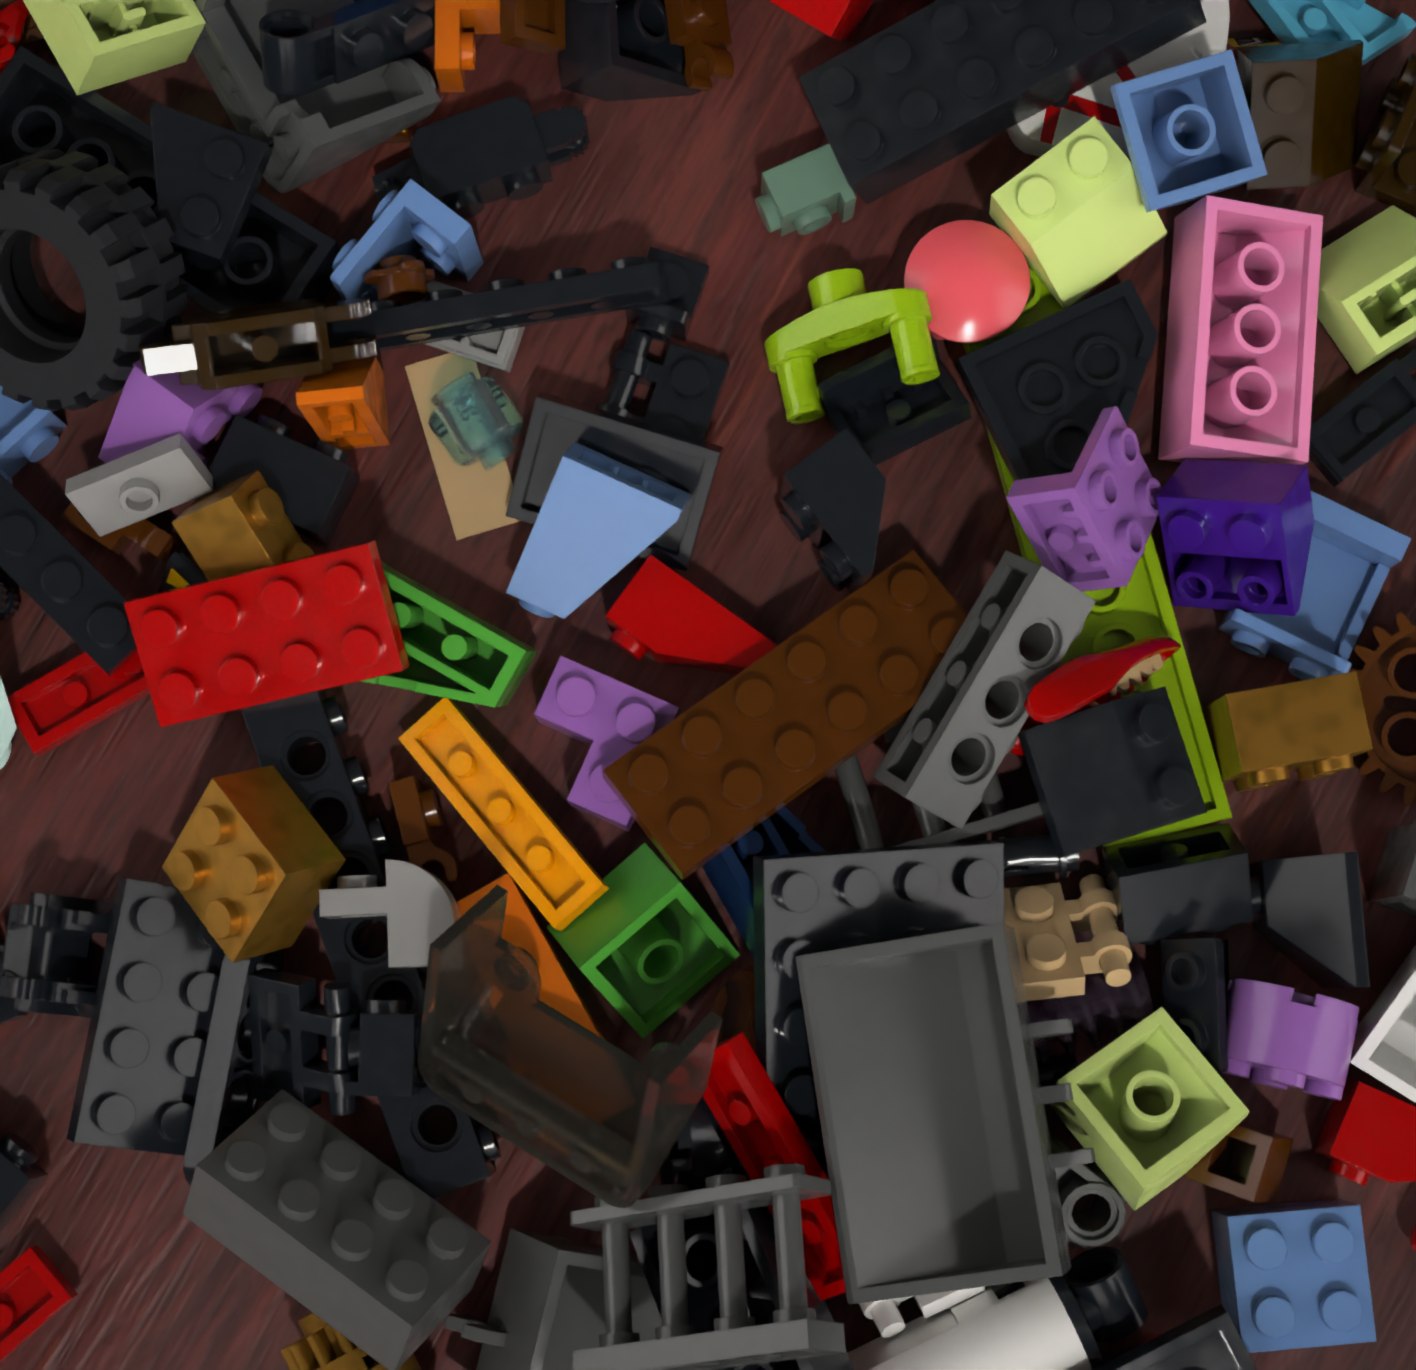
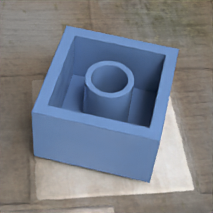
[1211,1198,1377,1353]

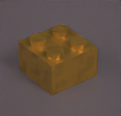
[1202,671,1373,792]
[162,765,346,963]

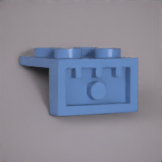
[330,179,484,303]

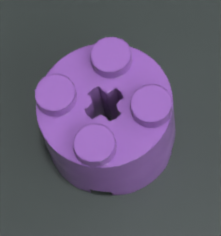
[1221,978,1359,1101]

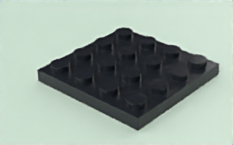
[753,840,1004,1126]

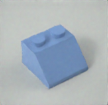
[1110,49,1268,213]

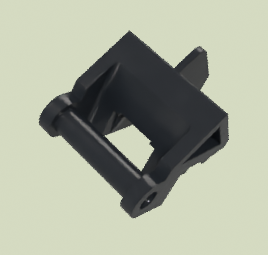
[0,892,114,1018]

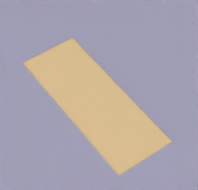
[405,353,521,541]

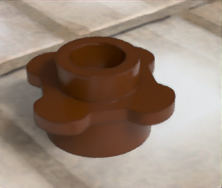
[363,255,436,306]

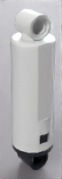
[848,1246,1148,1370]

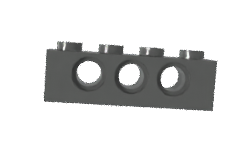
[873,550,1096,830]

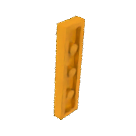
[398,698,610,931]

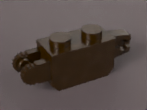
[138,298,377,390]

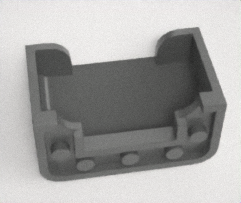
[191,0,441,193]

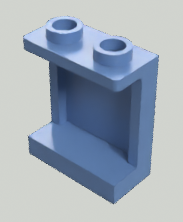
[1218,491,1412,680]

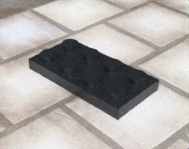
[67,877,225,1156]

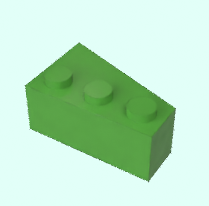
[362,562,538,708]

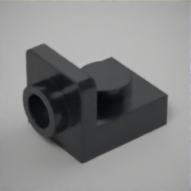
[626,246,709,342]

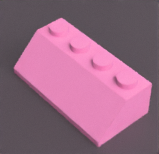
[1158,195,1323,465]

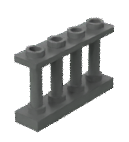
[570,1164,846,1370]

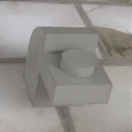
[319,859,463,968]

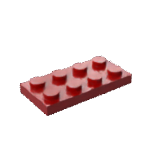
[124,540,410,728]

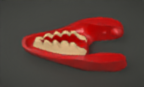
[1010,636,1181,756]

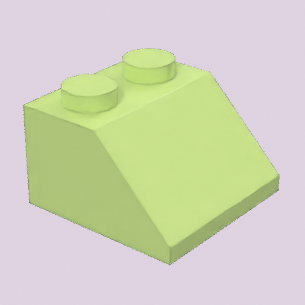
[989,116,1167,309]
[1050,1007,1250,1211]

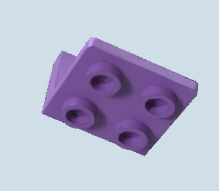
[1006,406,1162,591]

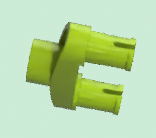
[764,268,940,424]

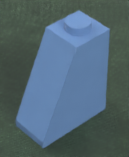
[506,442,691,619]

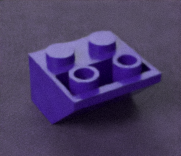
[1156,459,1314,616]

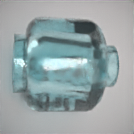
[428,372,523,470]

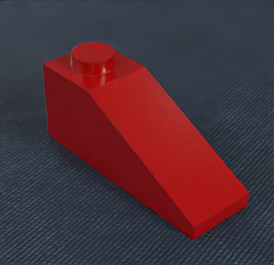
[605,554,778,675]
[1313,1080,1416,1187]

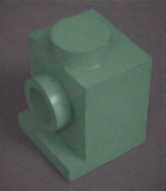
[755,143,856,237]

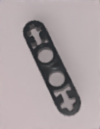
[183,950,284,1186]

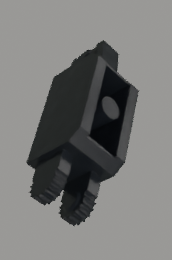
[372,96,590,219]

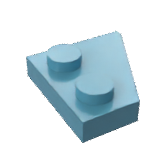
[1248,0,1416,66]

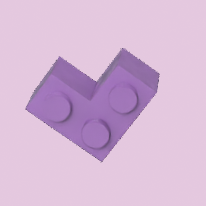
[98,359,263,466]
[534,656,680,832]

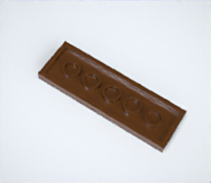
[603,550,968,880]

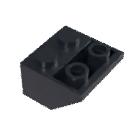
[779,428,886,593]

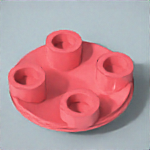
[904,220,1030,343]

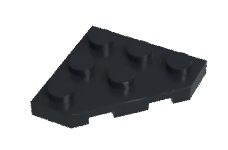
[956,279,1158,480]

